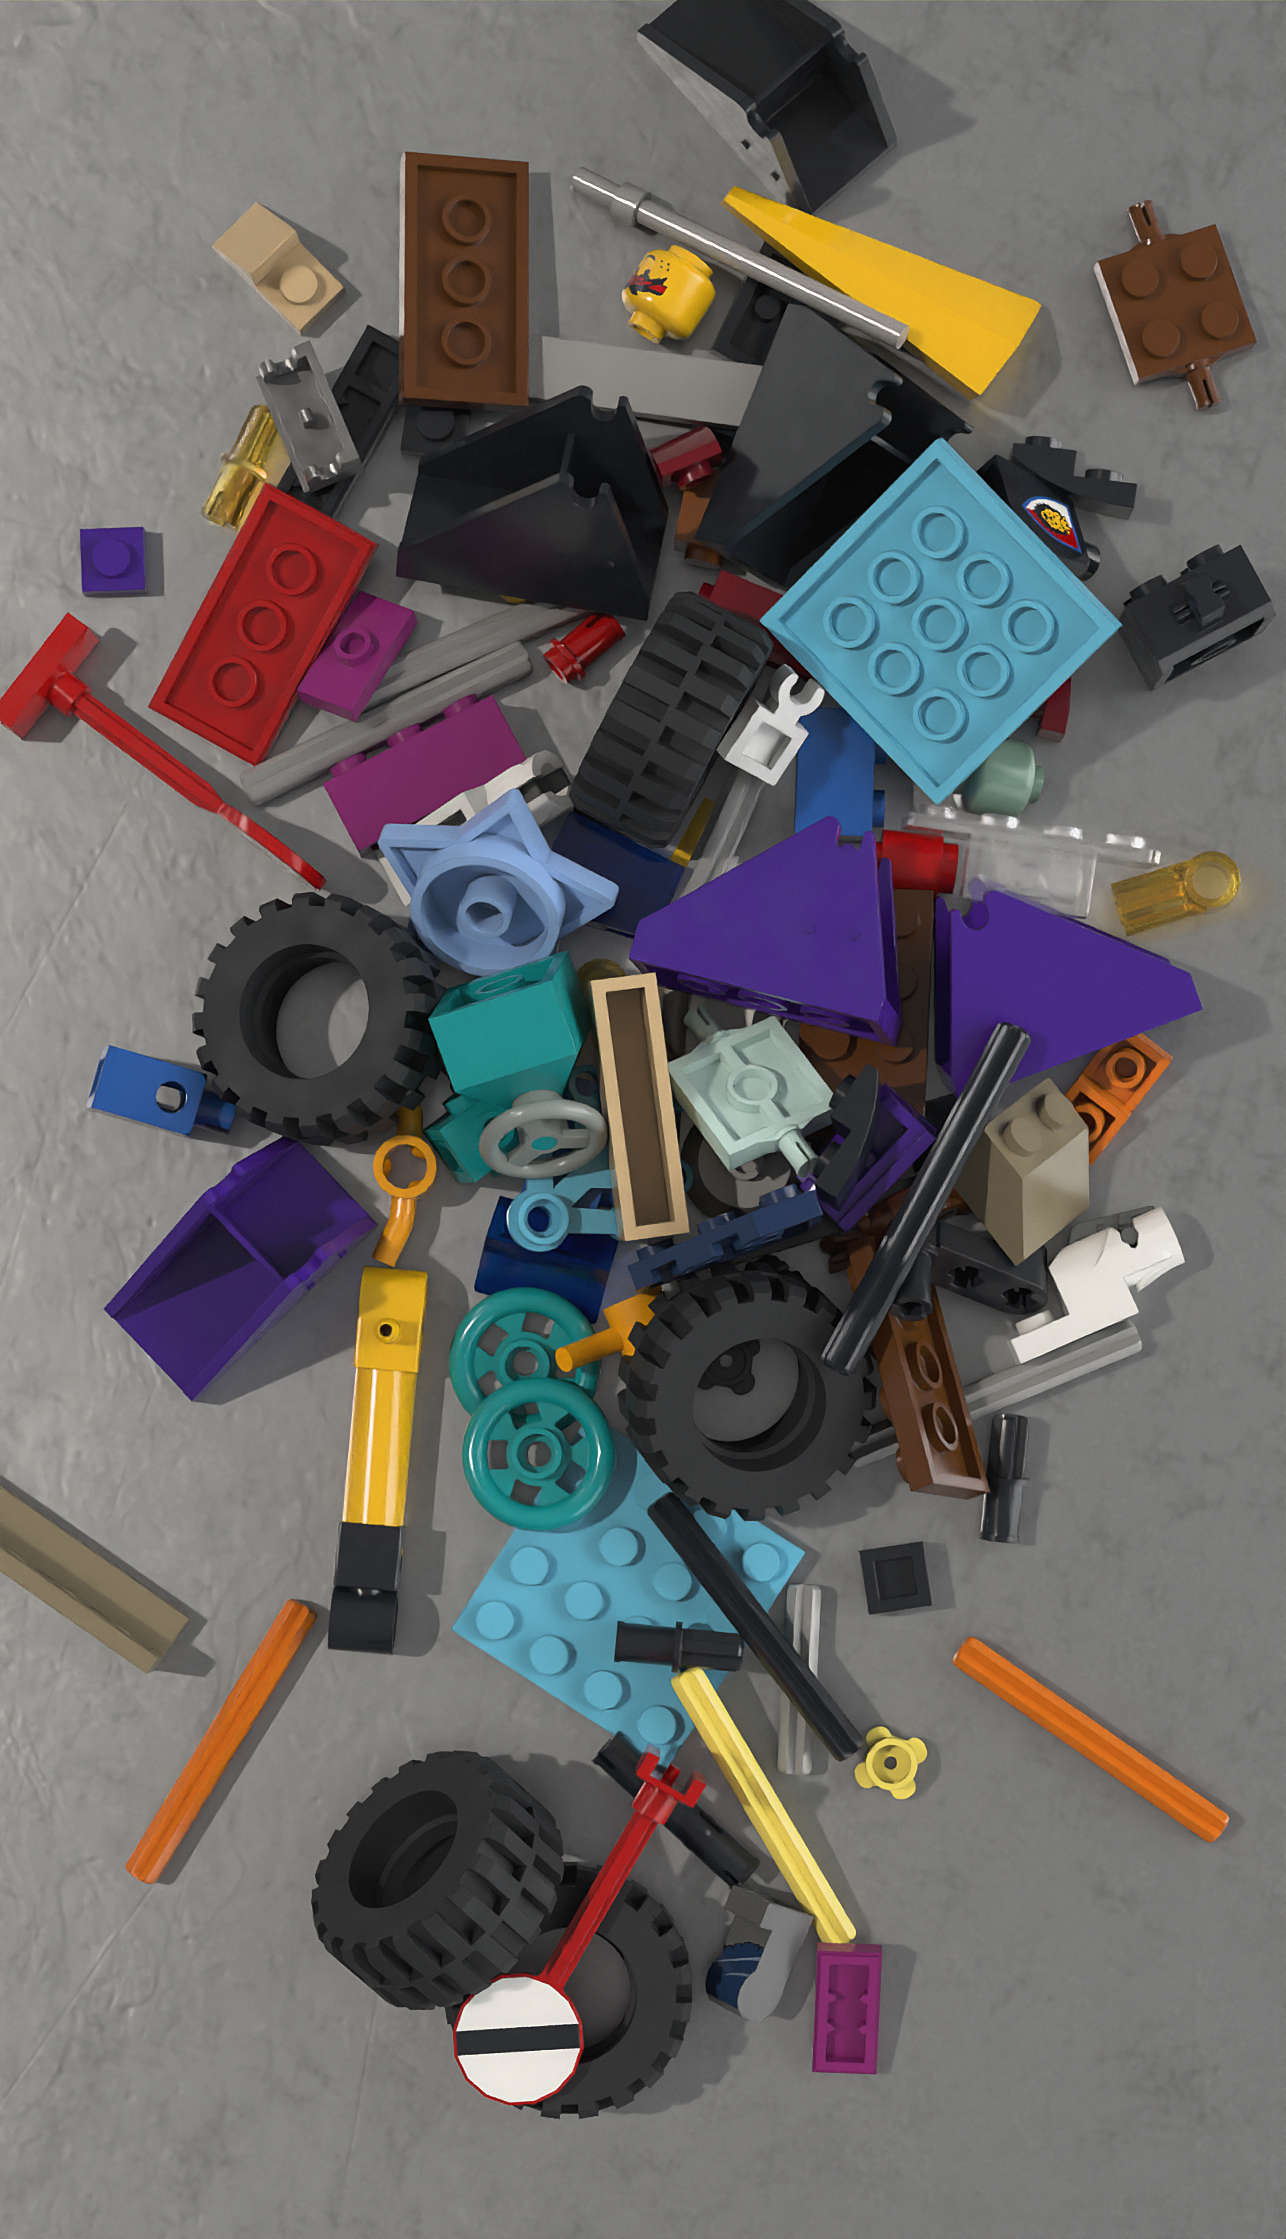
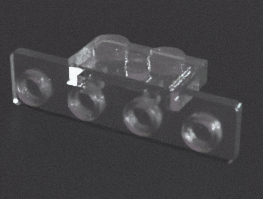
[900,804,1161,919]

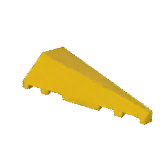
[720,185,1042,401]

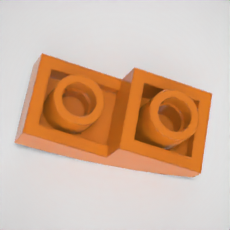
[1064,1033,1173,1165]

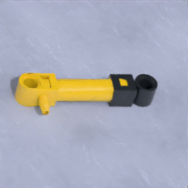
[328,1265,428,1655]

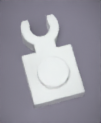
[716,664,825,786]

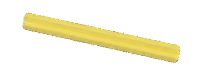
[671,1667,856,1943]

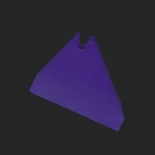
[628,816,903,1047]
[934,877,1203,1099]
[104,1136,379,1402]

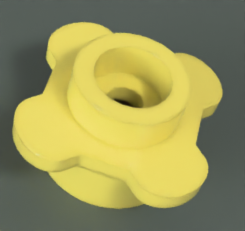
[854,1726,927,1799]

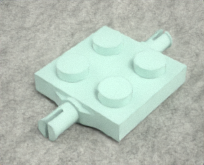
[668,1005,834,1177]

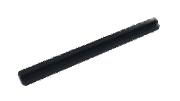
[821,1022,1031,1377]

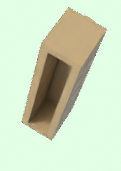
[585,972,690,1241]

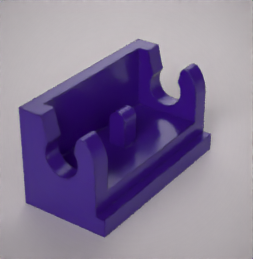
[796,1081,937,1233]

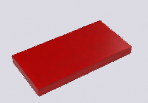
[148,482,380,766]

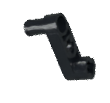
[887,1220,1048,1321]

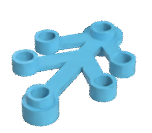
[507,1062,693,1252]

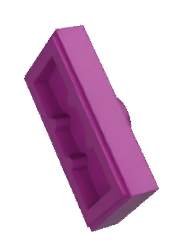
[297,590,418,723]
[812,1942,882,2075]

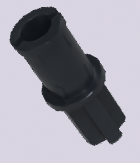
[978,1413,1030,1543]
[614,1621,744,1673]

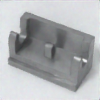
[255,340,364,495]

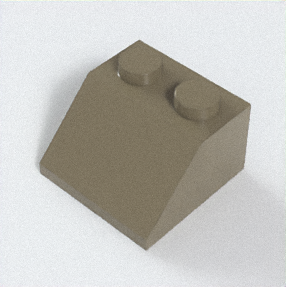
[954,1077,1089,1266]

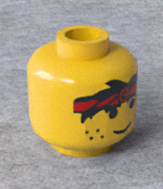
[622,245,716,344]

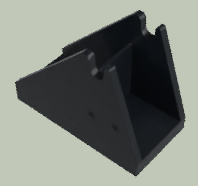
[637,0,898,216]
[694,304,973,591]
[396,385,669,621]

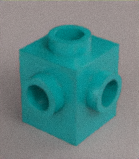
[422,1092,520,1183]

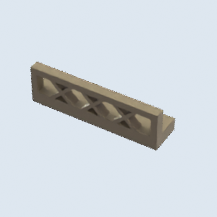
[0,1484,191,1674]

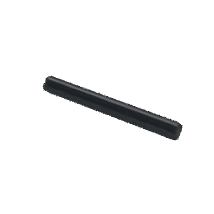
[647,1492,864,1762]

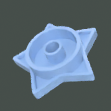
[377,788,619,977]

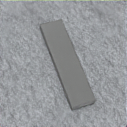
[529,334,763,431]

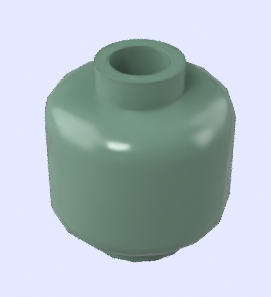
[951,737,1044,821]

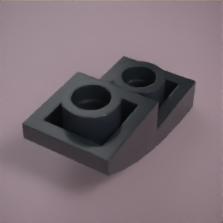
[1008,436,1137,520]
[813,1063,881,1212]

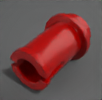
[543,612,626,684]

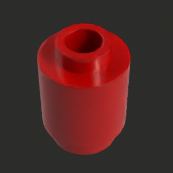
[876,829,959,899]

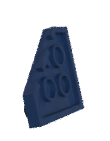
[628,1184,823,1294]

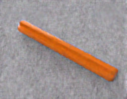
[125,1599,317,1885]
[952,1636,1229,1843]

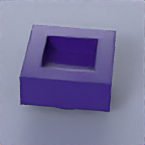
[80,527,148,596]

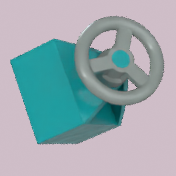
[428,950,608,1179]

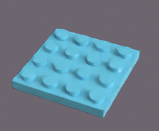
[759,437,1122,806]
[451,1426,805,1768]

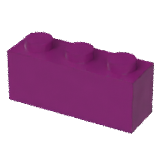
[323,693,526,858]

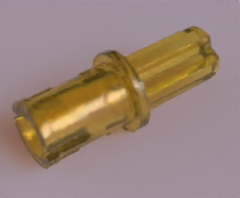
[200,404,280,531]

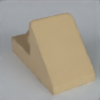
[212,202,346,336]

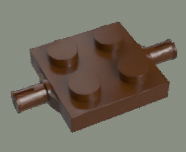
[1093,200,1257,411]

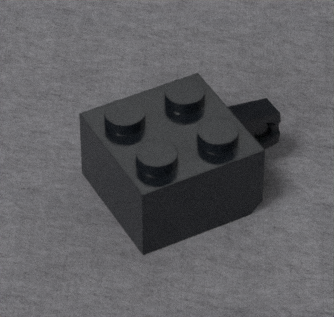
[1118,544,1276,692]

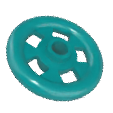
[449,1287,602,1431]
[462,1377,615,1532]

